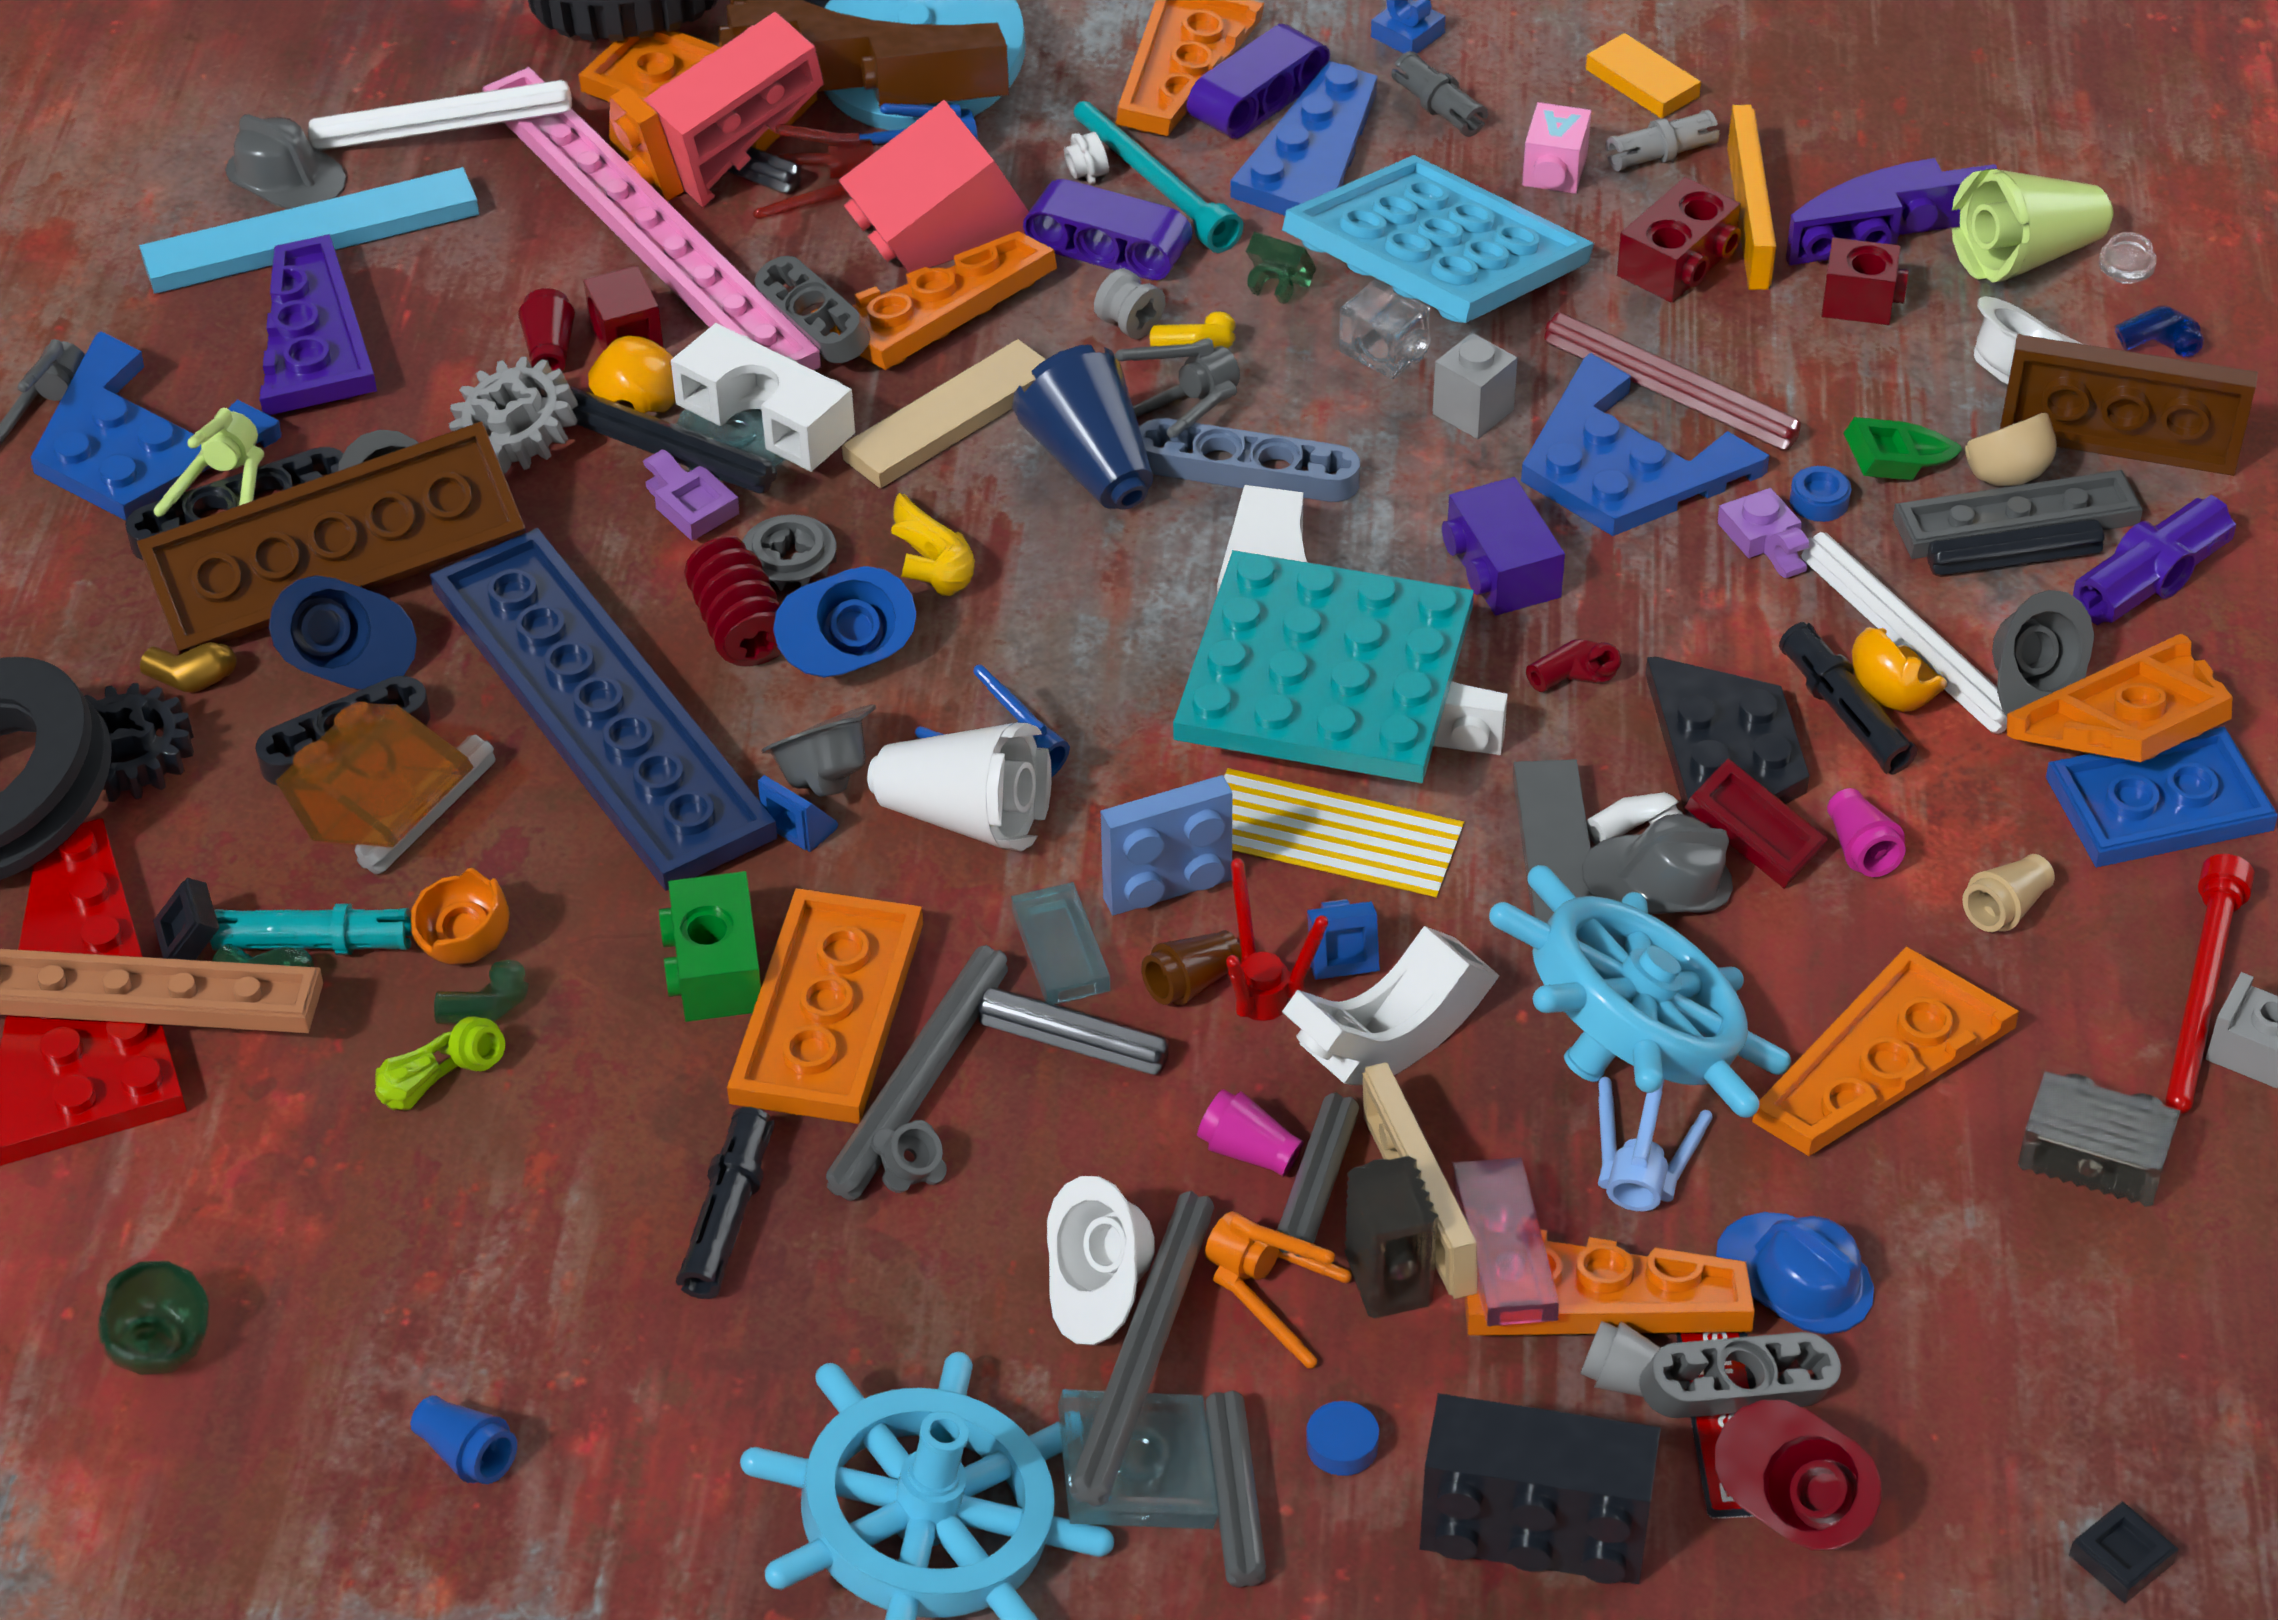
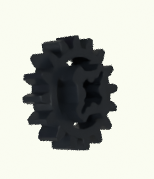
[84,683,194,802]

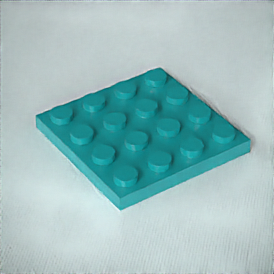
[1173,550,1474,783]

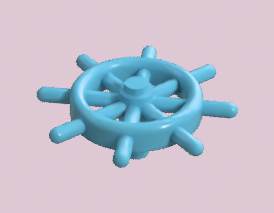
[1489,865,1791,1118]
[740,1352,1114,1620]

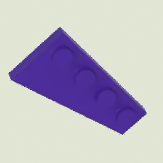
[260,234,377,415]

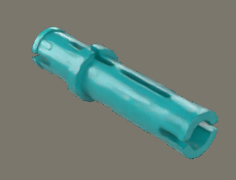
[210,903,412,955]

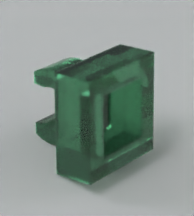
[1245,231,1317,304]

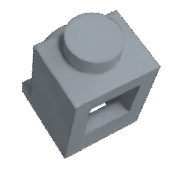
[2206,972,2278,1089]

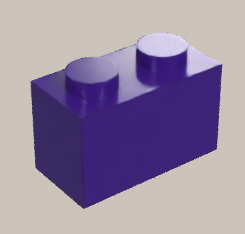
[1442,477,1565,616]

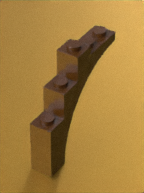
[718,0,1009,108]

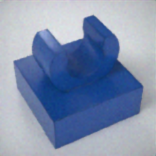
[1371,0,1445,54]
[1307,899,1380,980]

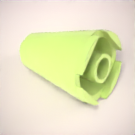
[1952,169,2113,282]

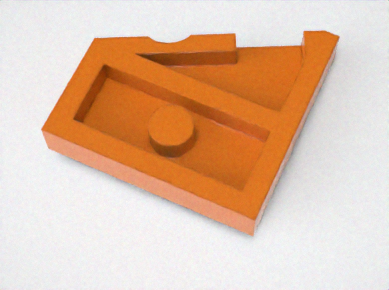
[609,86,684,202]

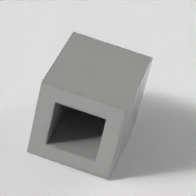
[1433,333,1518,439]

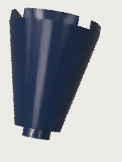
[1012,345,1153,510]

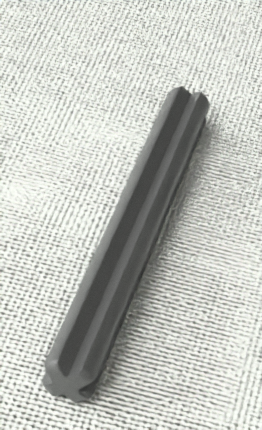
[826,945,1008,1201]

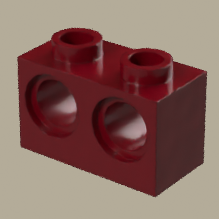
[1617,177,1741,303]

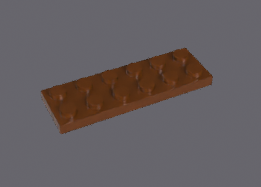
[137,421,526,655]

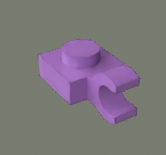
[643,450,739,541]
[1718,488,1809,578]

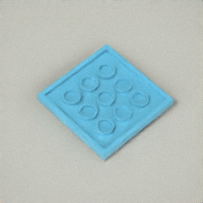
[1282,155,1594,323]

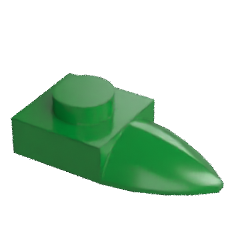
[1843,417,1962,480]

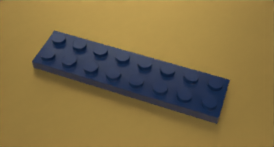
[430,528,777,891]

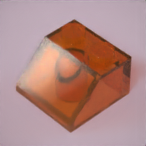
[276,702,474,848]

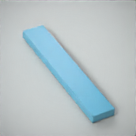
[139,167,479,294]

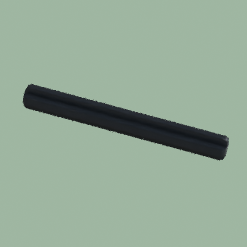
[540,385,777,494]

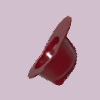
[1715,1400,1882,1551]

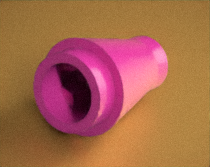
[1827,788,1906,877]
[1197,1089,1304,1177]

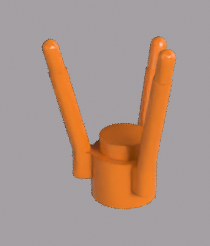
[1205,1211,1352,1369]

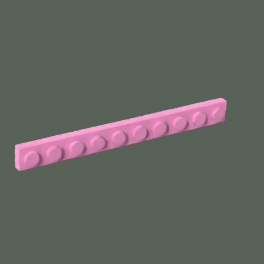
[483,67,821,370]

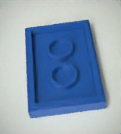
[2046,726,2278,868]

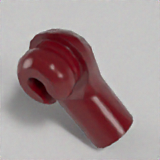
[1526,639,1622,692]

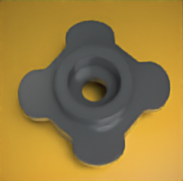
[871,1120,947,1193]

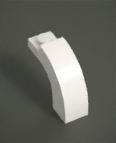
[1282,926,1500,1085]

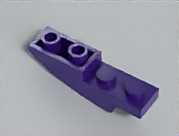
[1786,158,1998,265]

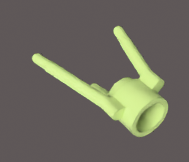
[154,407,264,517]

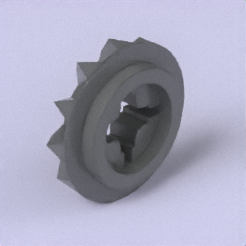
[742,515,837,591]

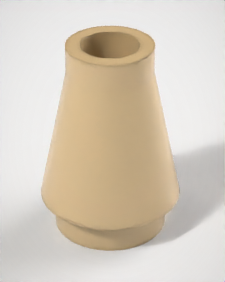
[1962,854,2055,932]

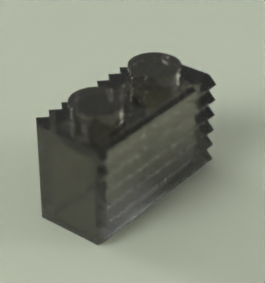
[2018,1071,2181,1207]
[1344,1156,1439,1319]

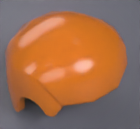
[410,868,510,965]

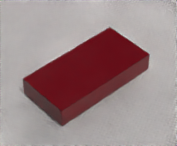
[1685,758,1828,889]

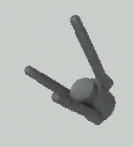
[1115,338,1240,438]
[0,339,85,445]

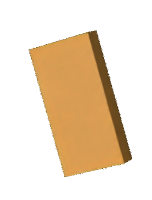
[1586,33,1701,119]

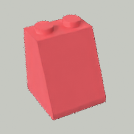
[839,100,1029,273]

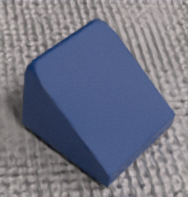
[758,775,838,852]

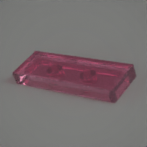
[1452,1157,1559,1326]

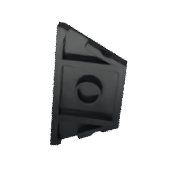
[1645,657,1810,821]

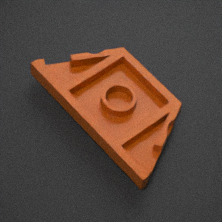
[2007,633,2233,762]

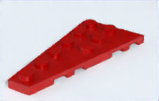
[0,818,187,1166]

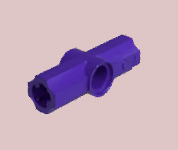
[2073,495,2236,626]

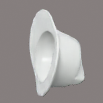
[1974,296,2082,384]
[1047,1176,1155,1345]

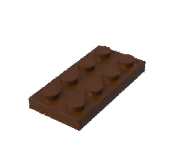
[2000,334,2258,476]

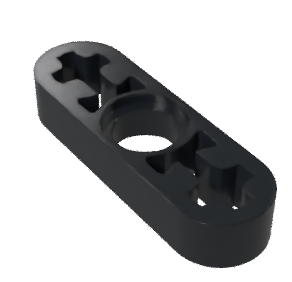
[255,676,430,786]

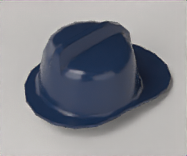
[269,575,417,690]

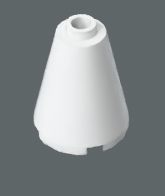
[867,722,1052,851]

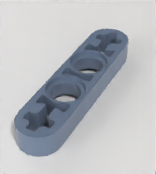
[1139,418,1360,502]

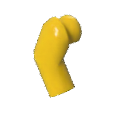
[1150,311,1236,349]

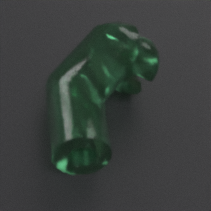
[434,960,529,1024]

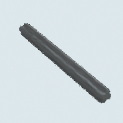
[1069,1191,1215,1508]

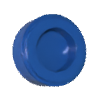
[1789,466,1851,522]
[1306,1401,1379,1476]

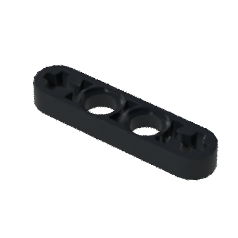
[125,447,344,560]

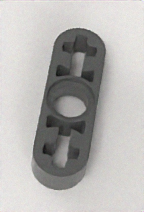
[755,256,870,363]
[1639,1332,1841,1418]

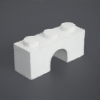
[671,323,855,472]

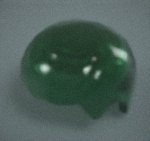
[98,1260,209,1375]

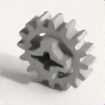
[449,357,578,473]

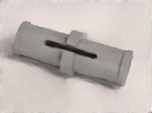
[1606,110,1719,171]

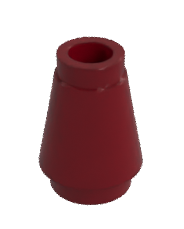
[518,288,575,371]

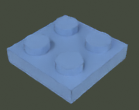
[1101,775,1233,916]

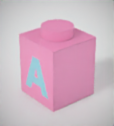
[1522,102,1591,194]

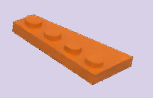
[1115,0,1264,136]
[811,231,1057,370]
[1752,946,2019,1156]
[1464,1217,1754,1335]

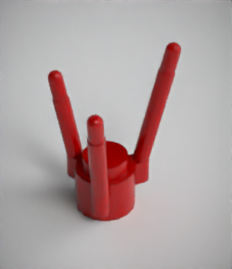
[1226,858,1329,1021]

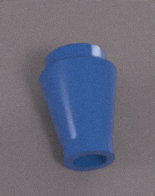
[411,1395,517,1484]

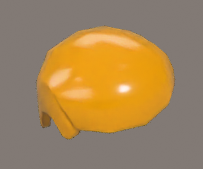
[588,336,676,413]
[1852,627,1948,712]

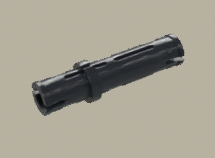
[1779,622,1918,775]
[676,1107,775,1299]

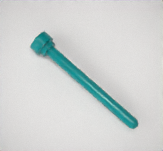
[1074,101,1244,253]

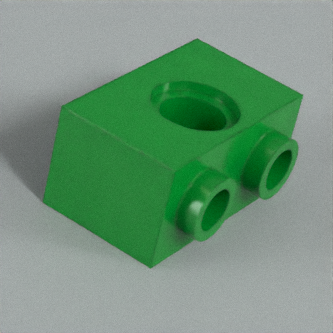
[658,871,761,1022]

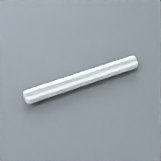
[308,80,572,151]
[1801,532,2007,734]

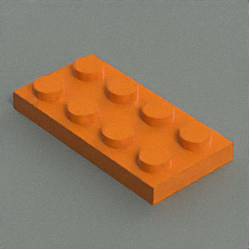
[579,30,818,151]
[727,888,923,1124]

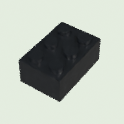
[1419,1393,1661,1585]

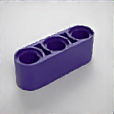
[1187,23,1331,139]
[1023,179,1193,280]

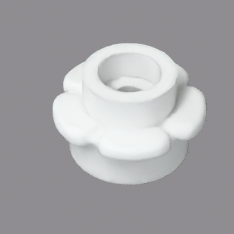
[1064,132,1109,185]

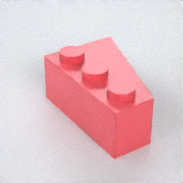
[644,11,824,208]

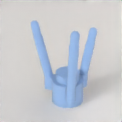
[1598,1077,1713,1211]

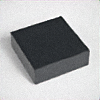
[153,877,219,960]
[2069,1501,2179,1604]

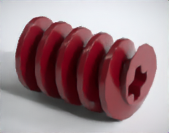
[684,536,781,666]

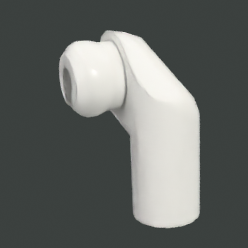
[1586,792,1683,845]

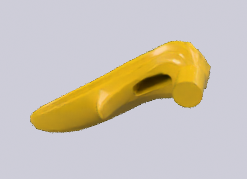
[891,493,975,596]

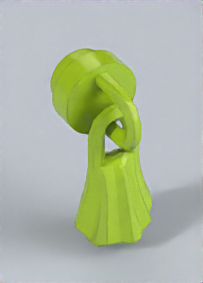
[375,1016,505,1111]

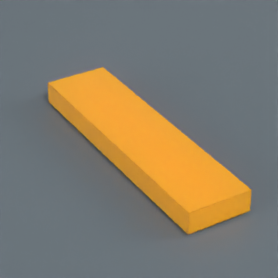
[1727,105,1776,290]

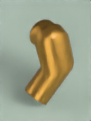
[140,642,236,693]

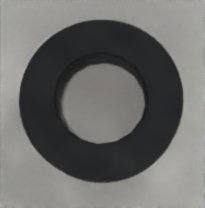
[0,657,112,880]

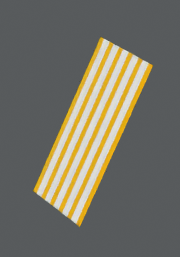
[1224,768,1464,897]

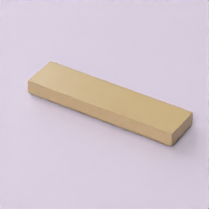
[842,339,1046,489]
[1362,1062,1477,1299]

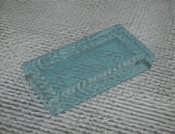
[1011,882,1110,1004]

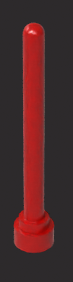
[2165,854,2255,1114]

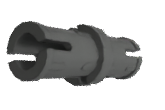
[1391,51,1488,137]

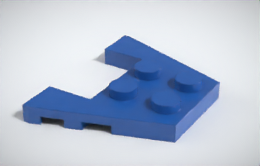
[30,331,281,521]
[1521,353,1769,536]

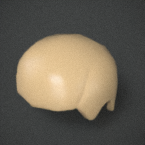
[1965,413,2057,487]

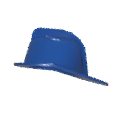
[773,566,917,678]
[1716,1212,1874,1335]

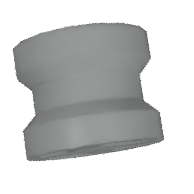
[1094,268,1165,339]

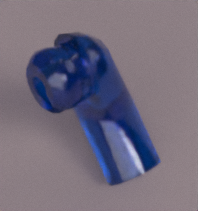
[2114,306,2204,357]

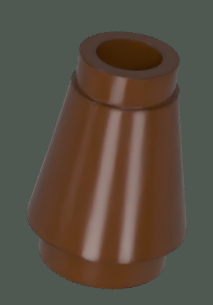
[1141,930,1241,1005]

